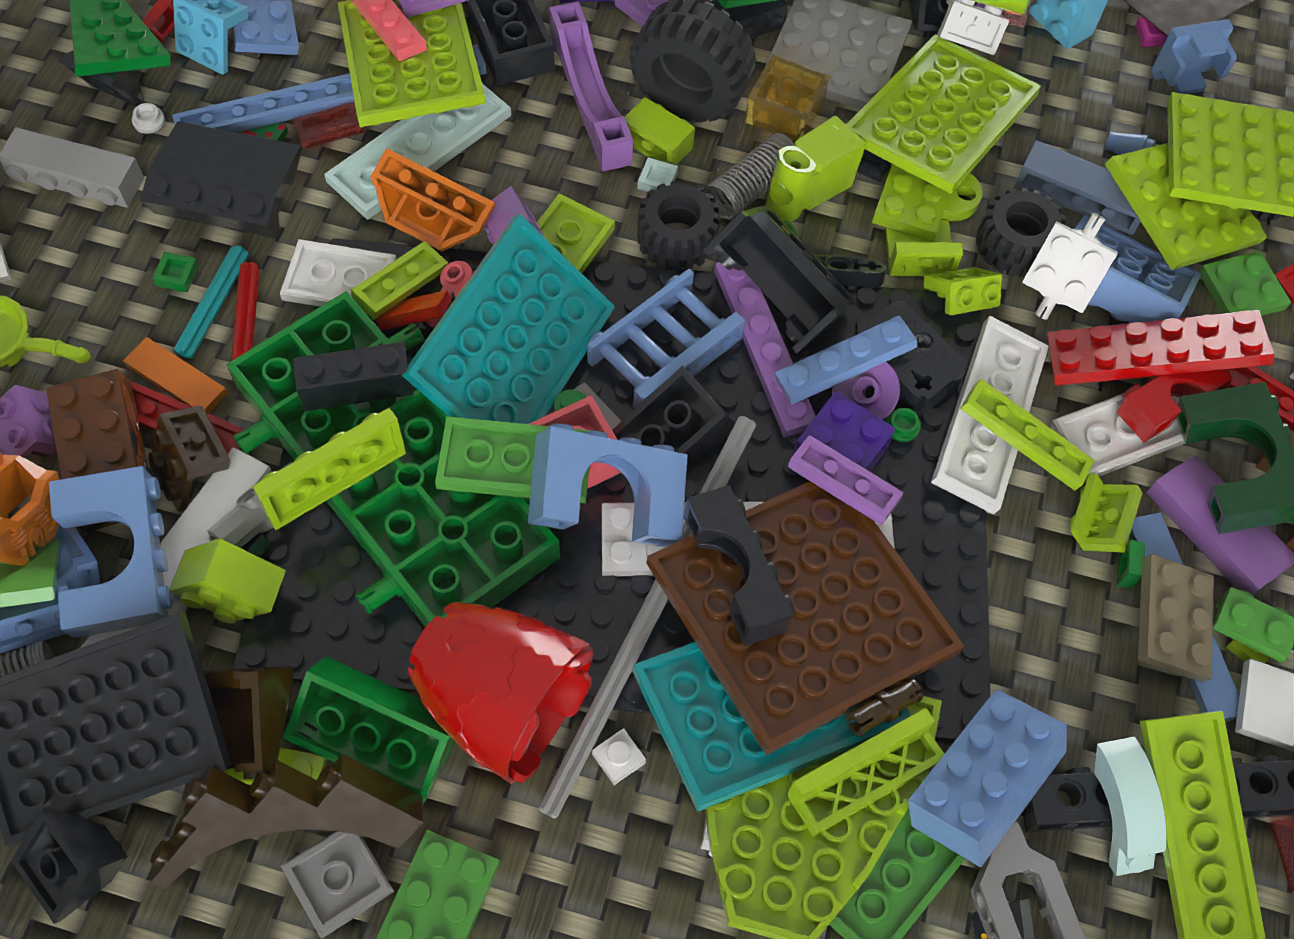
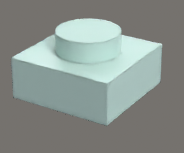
[638,157,678,192]

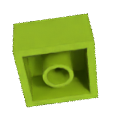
[169,538,286,623]

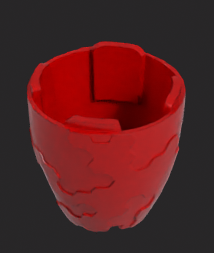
[407,602,594,784]

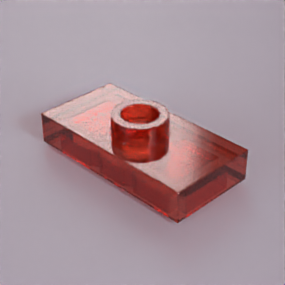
[292,102,364,150]

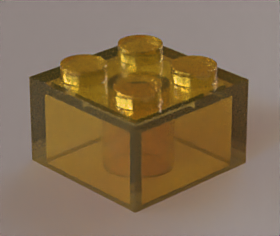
[744,54,830,142]

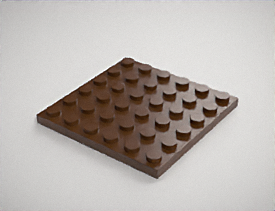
[646,481,964,755]

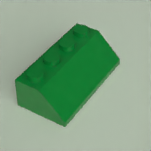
[283,656,455,804]

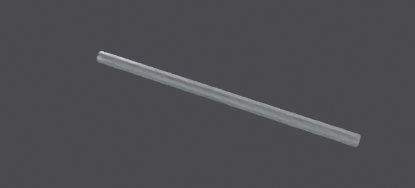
[539,416,756,818]

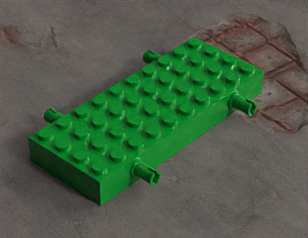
[226,291,560,627]

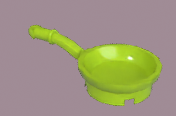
[0,295,91,368]

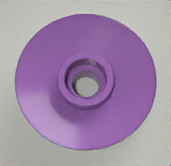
[832,362,900,420]

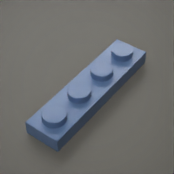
[775,315,917,405]

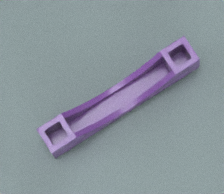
[549,1,633,172]

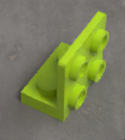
[885,219,963,276]

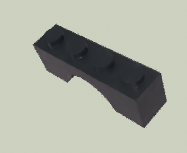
[684,485,794,646]

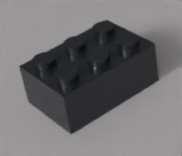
[467,0,555,86]

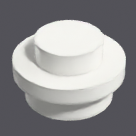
[132,103,165,134]

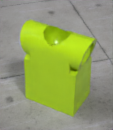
[765,115,866,222]

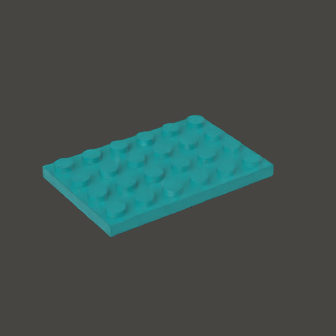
[402,214,615,424]
[632,642,911,812]

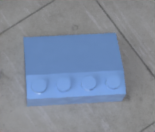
[1075,215,1201,323]

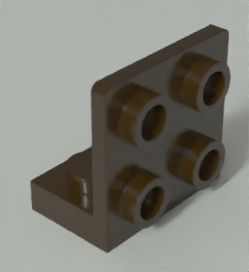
[148,405,231,512]

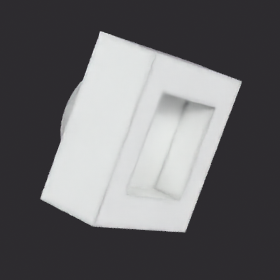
[592,728,646,785]

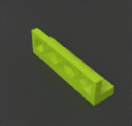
[787,708,944,837]

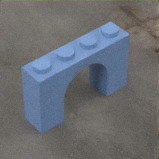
[528,424,688,547]
[49,466,172,638]

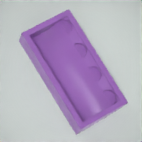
[1146,455,1294,595]

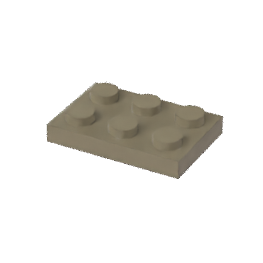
[1138,554,1214,682]

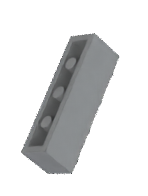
[0,127,144,208]

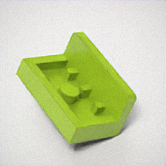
[1070,473,1143,553]

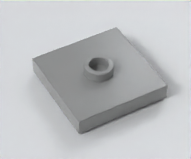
[281,831,394,938]

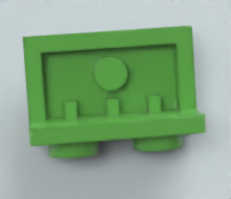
[1213,587,1294,663]

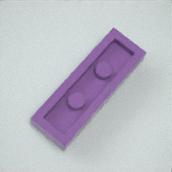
[788,435,903,525]

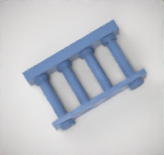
[587,269,745,409]

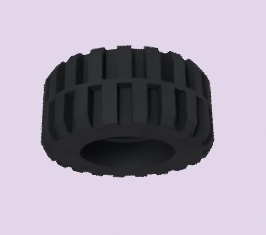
[629,0,756,123]

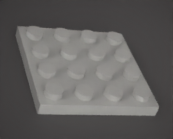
[762,0,912,109]

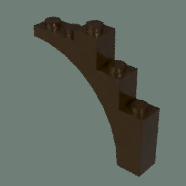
[150,754,423,889]

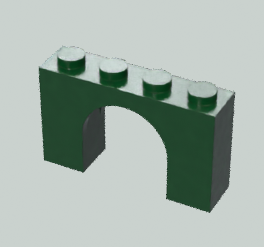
[1176,382,1294,534]

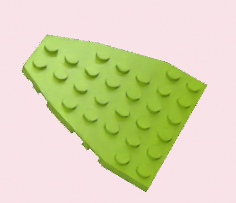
[705,693,942,939]

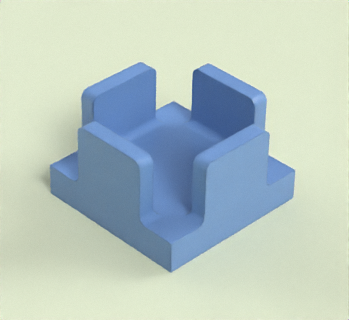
[1151,19,1237,94]

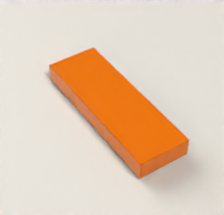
[123,337,228,414]

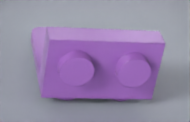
[0,385,57,458]

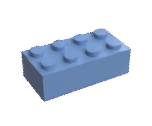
[908,689,1067,867]

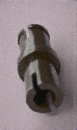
[846,678,923,736]

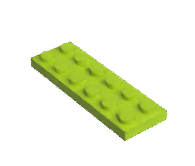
[1140,711,1266,939]

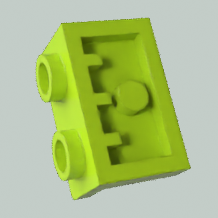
[924,267,1002,315]

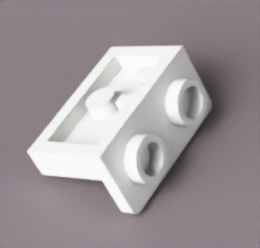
[937,0,1009,55]

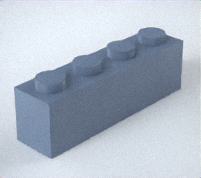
[1015,140,1141,236]

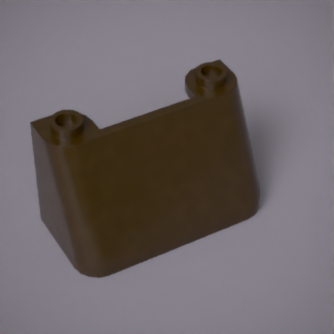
[203,666,293,779]

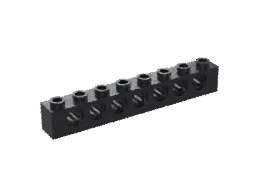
[1022,756,1294,833]

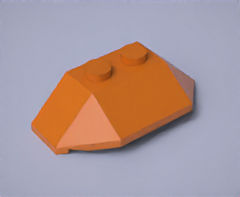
[371,148,497,252]

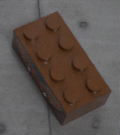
[46,368,157,532]

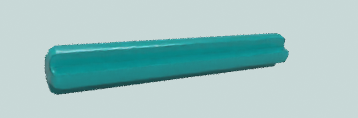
[174,245,249,359]

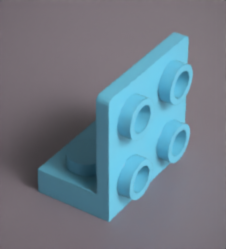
[173,0,248,75]

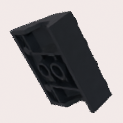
[140,121,302,239]

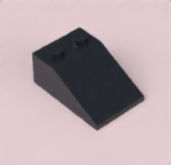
[612,365,735,464]

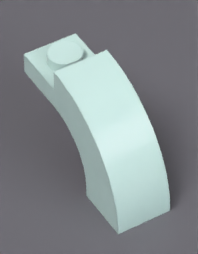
[1094,737,1166,876]

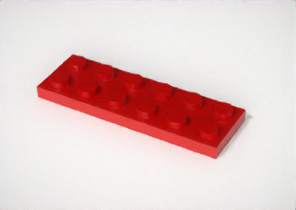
[1047,310,1274,386]

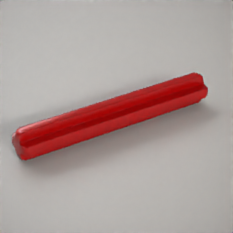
[230,262,259,375]

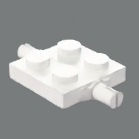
[1022,213,1118,320]

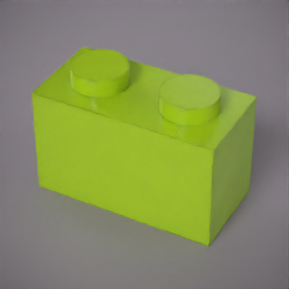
[624,97,695,166]

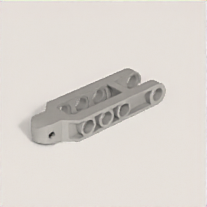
[970,821,1086,939]

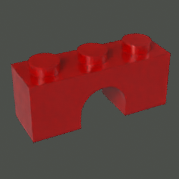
[1117,369,1233,443]

